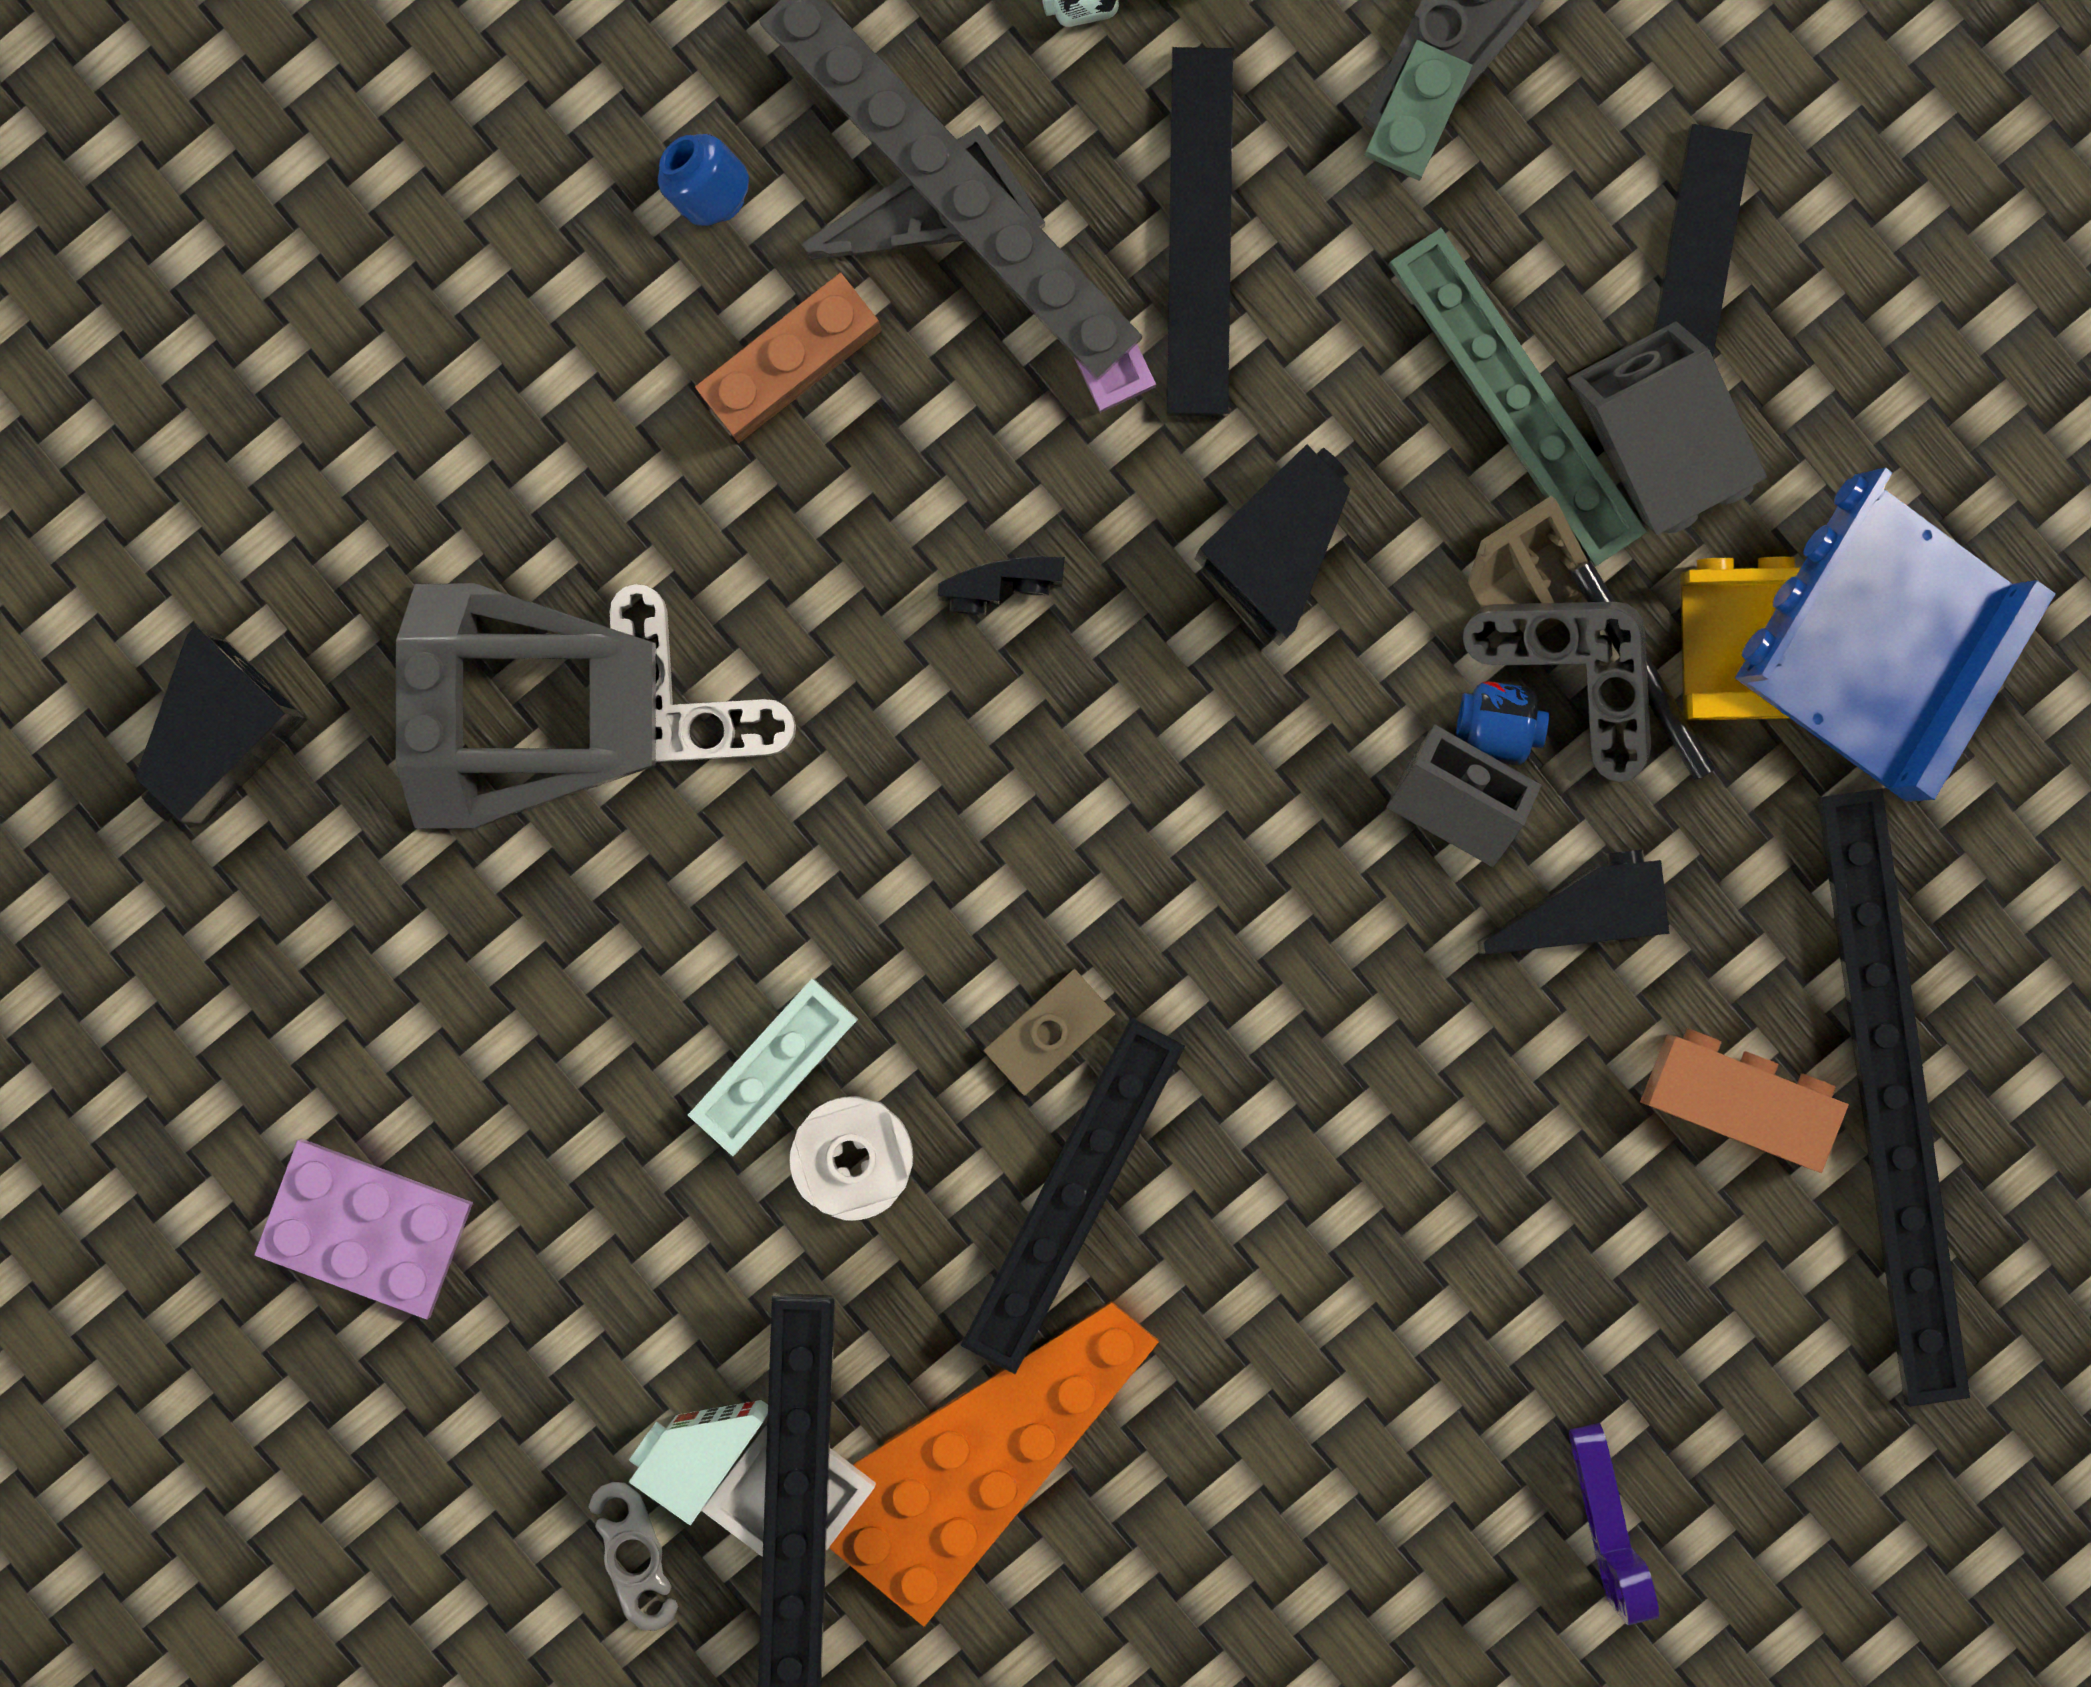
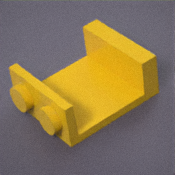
[1680,557,1801,721]

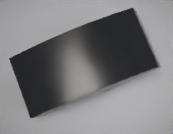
[937,556,1065,615]

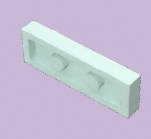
[688,978,858,1156]

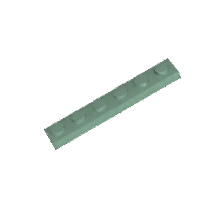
[1388,228,1647,567]

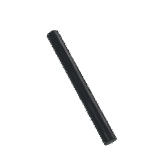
[1569,559,1715,780]

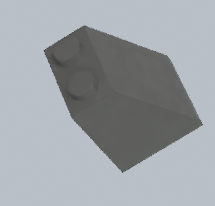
[1567,321,1768,535]

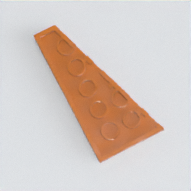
[829,1301,1159,1627]

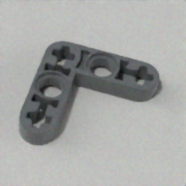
[1463,602,1651,782]

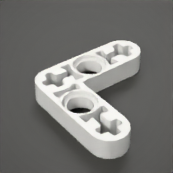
[610,584,796,762]

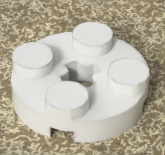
[790,1096,913,1221]

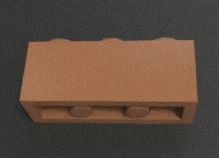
[695,272,882,444]
[1640,1028,1849,1173]

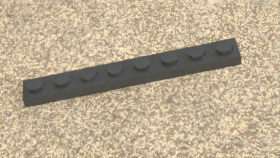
[759,0,1142,381]

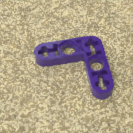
[1569,1423,1659,1625]

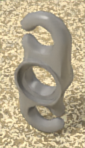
[588,1482,678,1631]

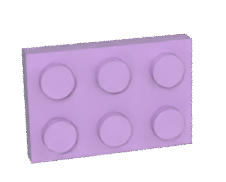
[255,1139,473,1319]

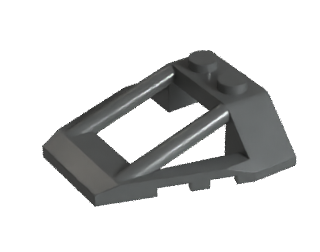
[396,583,656,828]

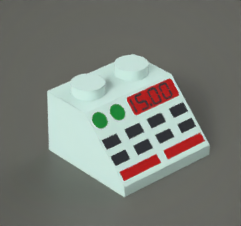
[629,1400,768,1525]

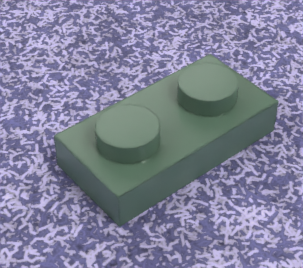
[1364,40,1473,181]

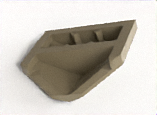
[1467,496,1587,637]

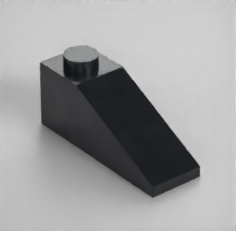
[1477,850,1670,954]

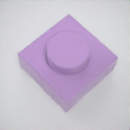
[1074,345,1156,413]

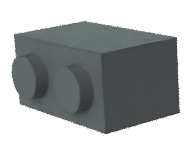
[1386,724,1542,867]

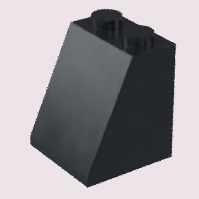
[1195,444,1351,646]
[135,626,308,824]

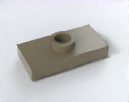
[983,968,1115,1096]

